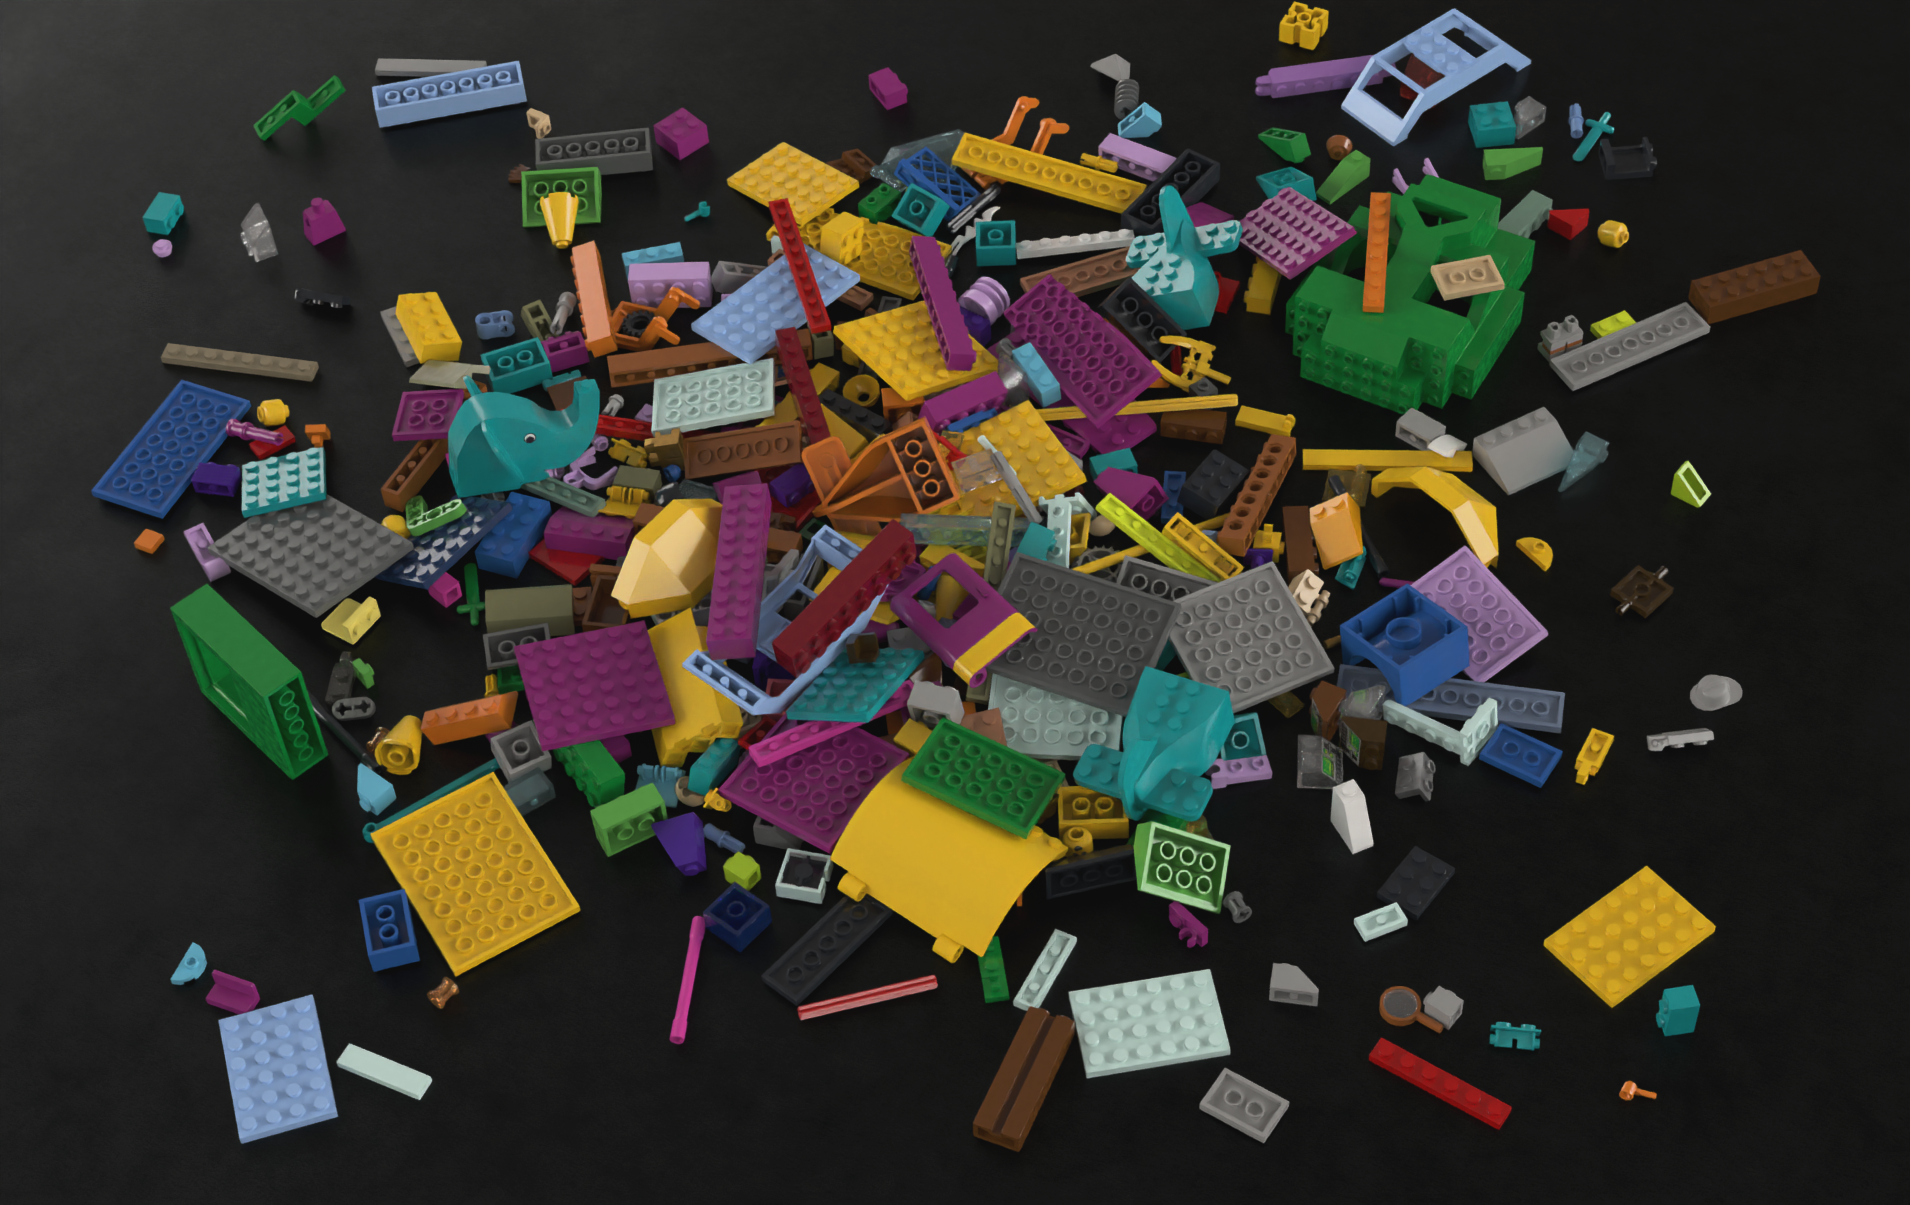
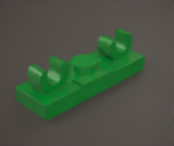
[977,936,1009,1003]

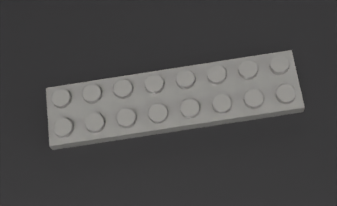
[1549,302,1710,391]

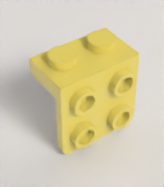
[321,596,381,645]

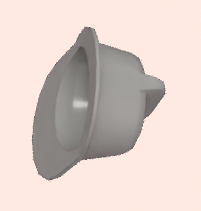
[1690,675,1743,711]

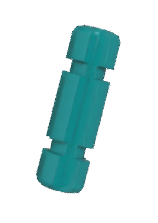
[542,370,581,392]

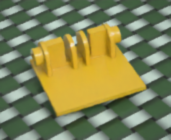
[598,486,651,519]

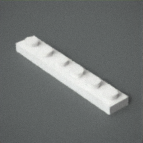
[1016,229,1134,259]

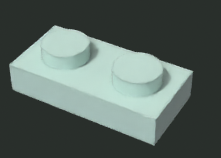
[1354,902,1408,942]

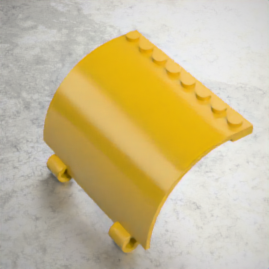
[830,755,1068,964]

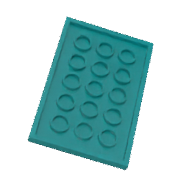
[786,647,925,723]

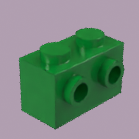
[858,183,901,225]

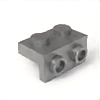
[1395,752,1435,801]

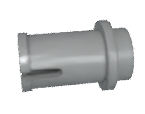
[601,394,624,417]

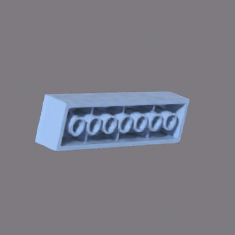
[372,61,527,128]

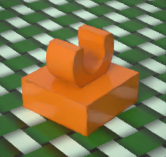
[305,424,330,448]

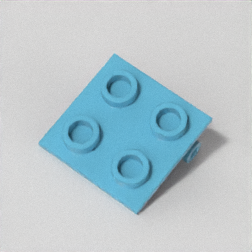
[635,764,686,808]

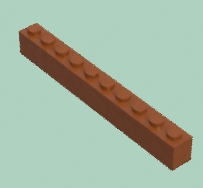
[607,329,813,388]

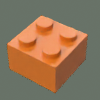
[881,388,924,424]

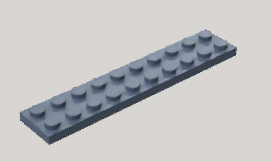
[1337,664,1565,733]

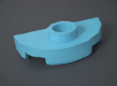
[170,942,207,985]

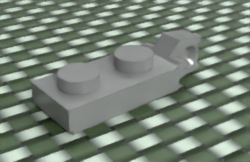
[1647,728,1714,751]

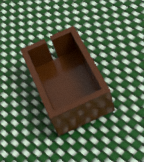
[582,575,636,633]

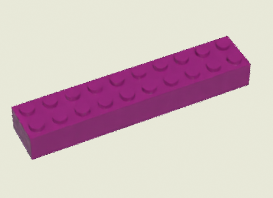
[706,483,772,660]

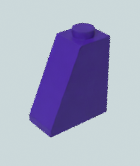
[651,812,707,876]

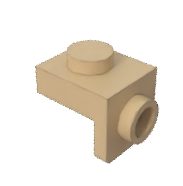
[526,108,551,139]

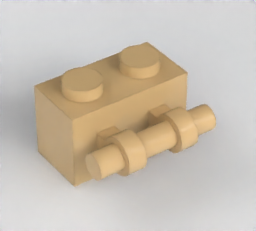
[1288,569,1330,627]

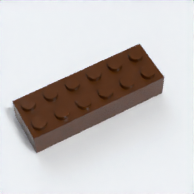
[1688,250,1821,324]

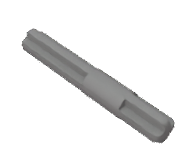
[990,451,1042,524]

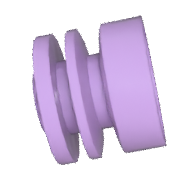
[957,277,1010,325]

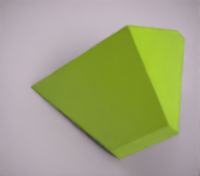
[1671,461,1711,507]

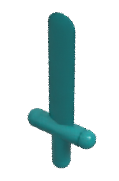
[1573,112,1614,161]

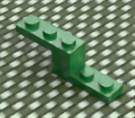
[253,75,346,141]

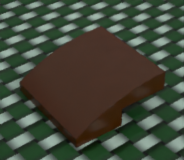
[826,148,880,184]

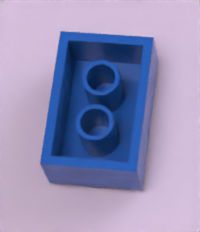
[359,889,420,972]

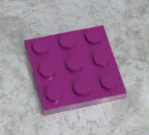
[392,389,464,441]

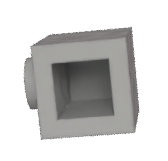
[1423,986,1464,1030]

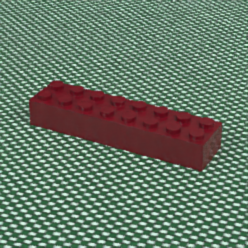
[772,519,917,678]

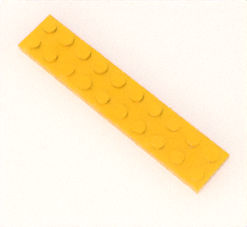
[951,133,1147,214]

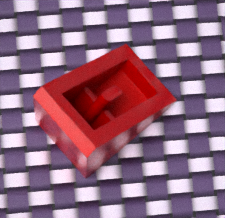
[1547,209,1589,240]

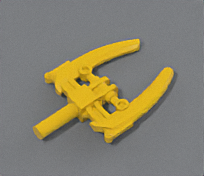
[1151,336,1231,393]

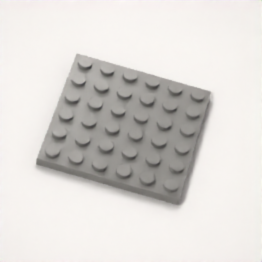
[1168,561,1335,713]

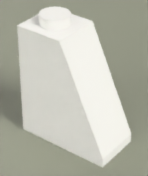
[1331,779,1373,854]

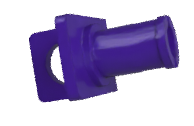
[1243,548,1273,569]

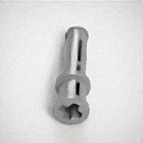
[550,292,577,335]

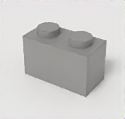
[1395,407,1446,451]

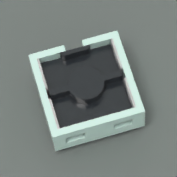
[775,848,834,904]

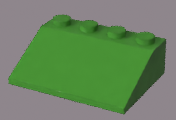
[521,167,602,228]
[1134,821,1231,914]

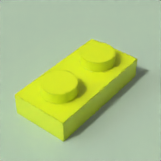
[1590,310,1636,339]

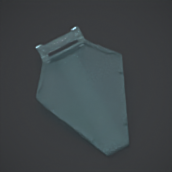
[870,129,964,192]

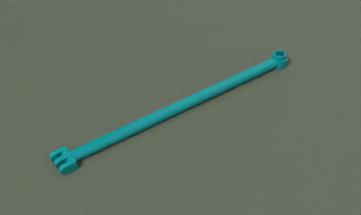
[362,758,500,843]

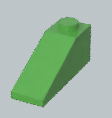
[1482,147,1543,180]
[1316,150,1370,204]

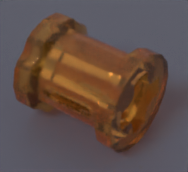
[366,727,390,755]
[427,977,459,1009]

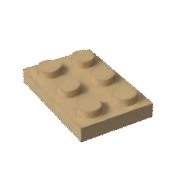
[1431,255,1505,301]

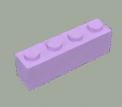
[1098,133,1177,182]

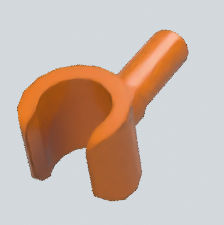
[1619,1081,1657,1100]

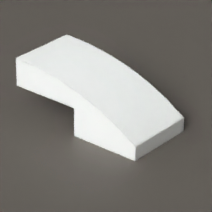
[1428,435,1467,458]

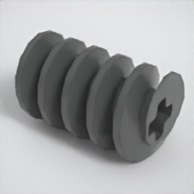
[1114,79,1139,120]

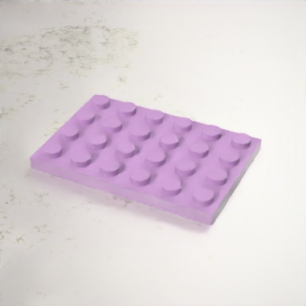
[1410,546,1548,682]

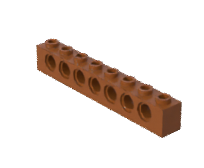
[1216,434,1296,557]

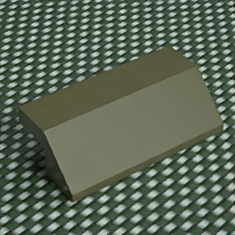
[409,360,490,389]
[485,584,576,636]

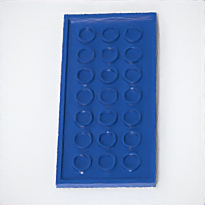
[91,380,251,519]

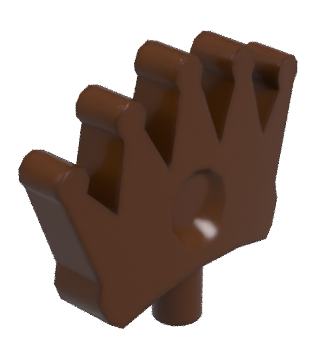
[508,164,530,183]

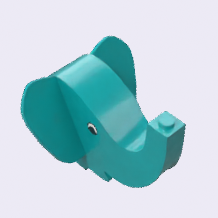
[448,375,600,498]

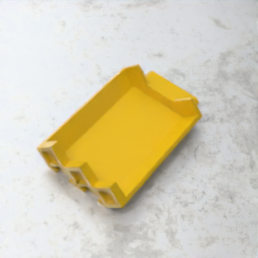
[647,607,743,767]

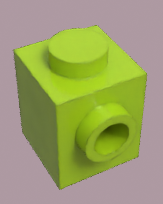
[723,851,761,893]

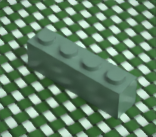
[1498,190,1553,238]

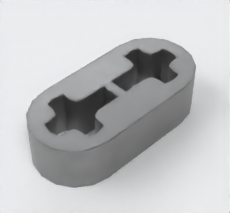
[332,697,376,721]

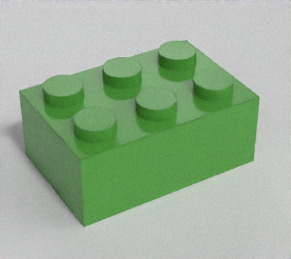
[590,782,668,857]

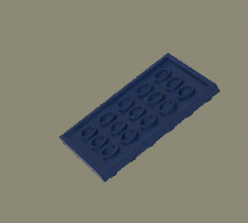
[375,495,513,590]

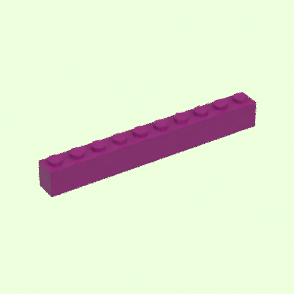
[909,236,976,371]

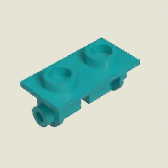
[1335,546,1367,590]
[1490,1022,1541,1051]

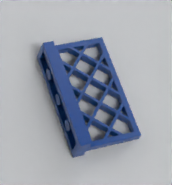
[894,147,981,222]

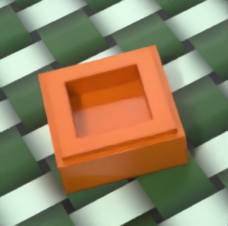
[134,529,165,554]

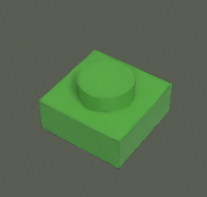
[352,658,375,689]

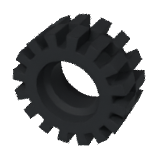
[622,310,656,338]

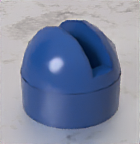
[663,464,681,483]

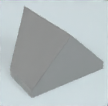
[1090,54,1130,82]

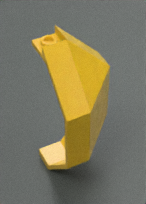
[1371,467,1498,568]
[611,499,723,619]

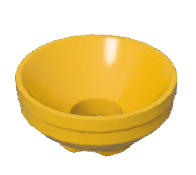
[843,375,880,409]

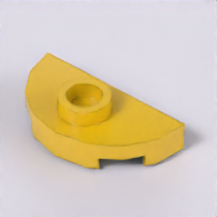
[1516,537,1553,571]

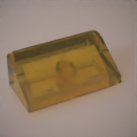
[1268,691,1305,718]

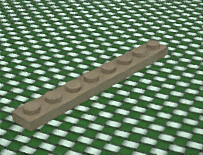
[161,343,319,382]

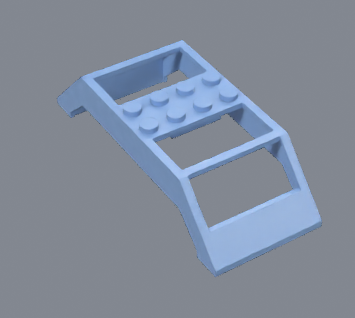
[1341,8,1531,146]
[682,525,888,715]

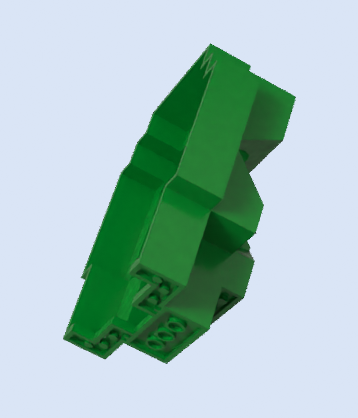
[1285,174,1535,415]

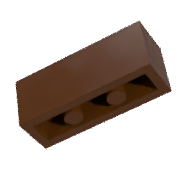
[1161,409,1227,444]

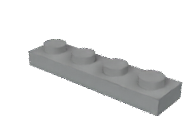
[380,306,420,367]

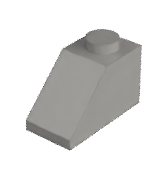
[1269,963,1319,1006]

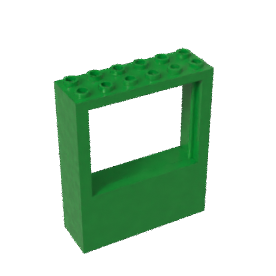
[170,584,328,780]

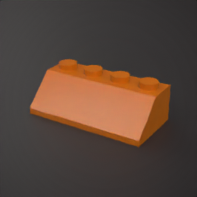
[421,691,518,745]

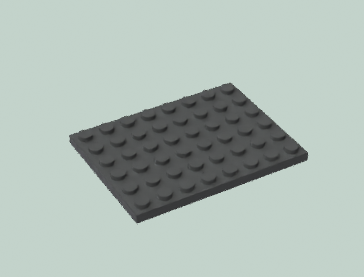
[207,494,414,618]
[985,552,1181,717]

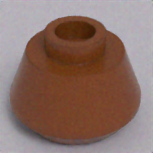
[1326,135,1352,160]

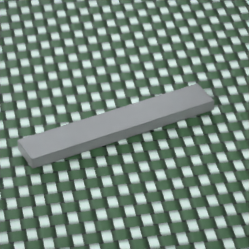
[375,58,487,77]

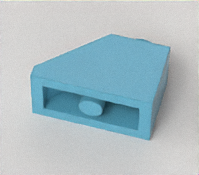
[1118,102,1162,138]
[357,763,396,815]

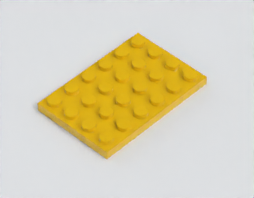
[727,142,859,226]
[1544,866,1716,1008]

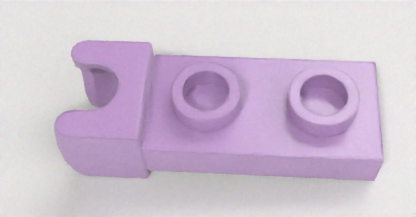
[1205,755,1272,789]

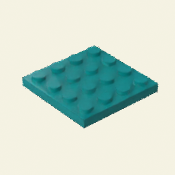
[242,447,327,518]

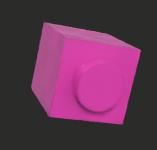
[428,572,462,608]

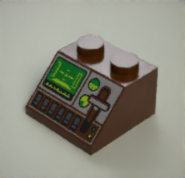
[1309,681,1347,748]

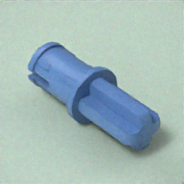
[1568,103,1584,138]
[703,823,745,854]

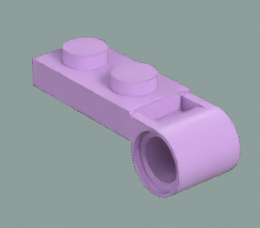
[184,523,231,582]

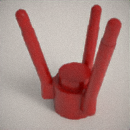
[932,430,968,471]

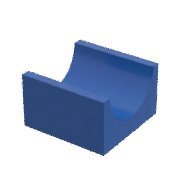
[1340,583,1470,707]

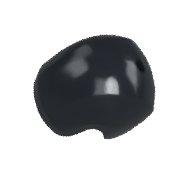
[654,482,684,507]

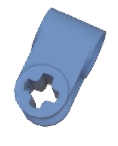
[475,310,515,339]

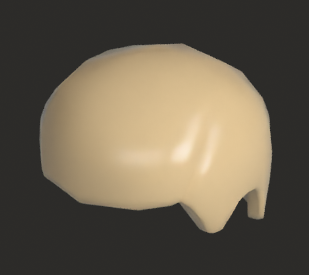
[1089,514,1116,536]
[674,776,705,807]

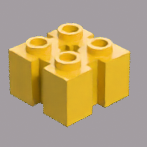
[1279,1,1329,50]

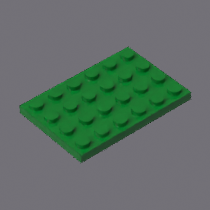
[901,717,1066,839]

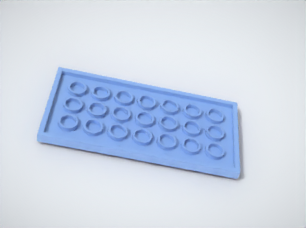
[691,243,860,365]

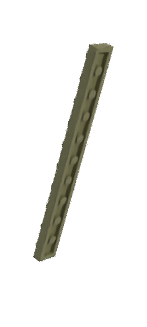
[965,501,1016,705]

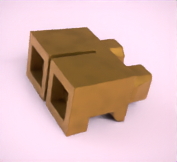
[644,428,685,470]

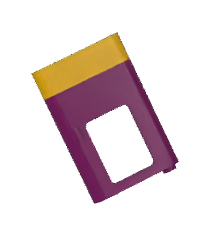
[890,553,1038,688]

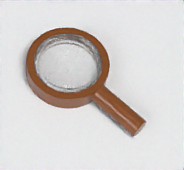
[1379,986,1444,1033]

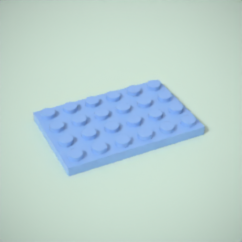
[219,995,338,1144]

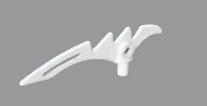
[944,207,1000,265]

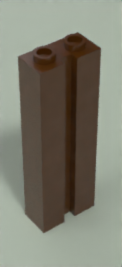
[973,1006,1075,1152]

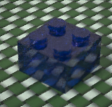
[703,882,772,952]

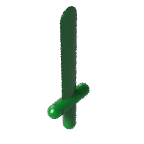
[457,563,486,626]

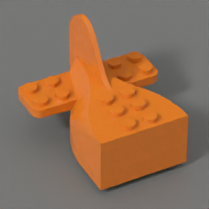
[801,416,960,536]

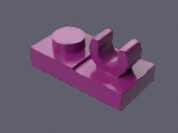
[1169,901,1208,948]

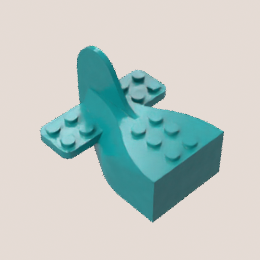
[1126,186,1243,330]
[1073,666,1235,821]

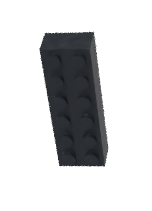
[1121,149,1220,238]

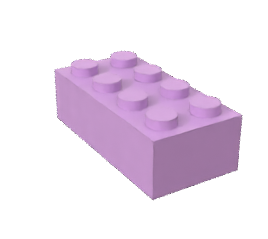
[628,262,713,308]

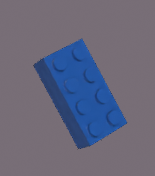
[475,492,553,579]

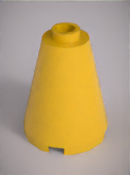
[540,192,579,249]
[935,576,969,621]
[375,715,422,775]

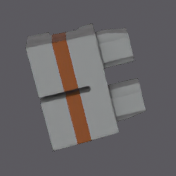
[1537,315,1583,362]

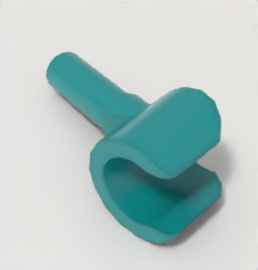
[684,201,710,222]

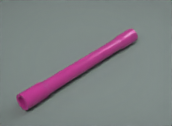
[670,916,706,1044]

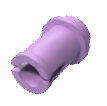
[591,434,608,451]

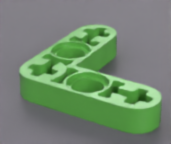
[406,495,467,536]

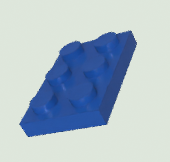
[1479,723,1563,788]

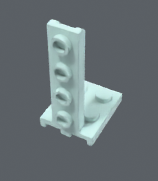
[1039,492,1097,568]
[1383,698,1498,766]

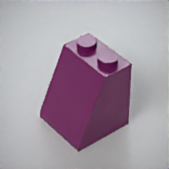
[1094,467,1169,521]

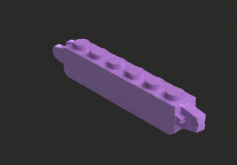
[1255,55,1396,98]

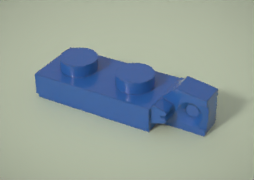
[943,408,998,440]

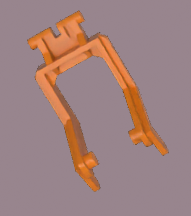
[961,96,1069,190]
[610,287,700,352]

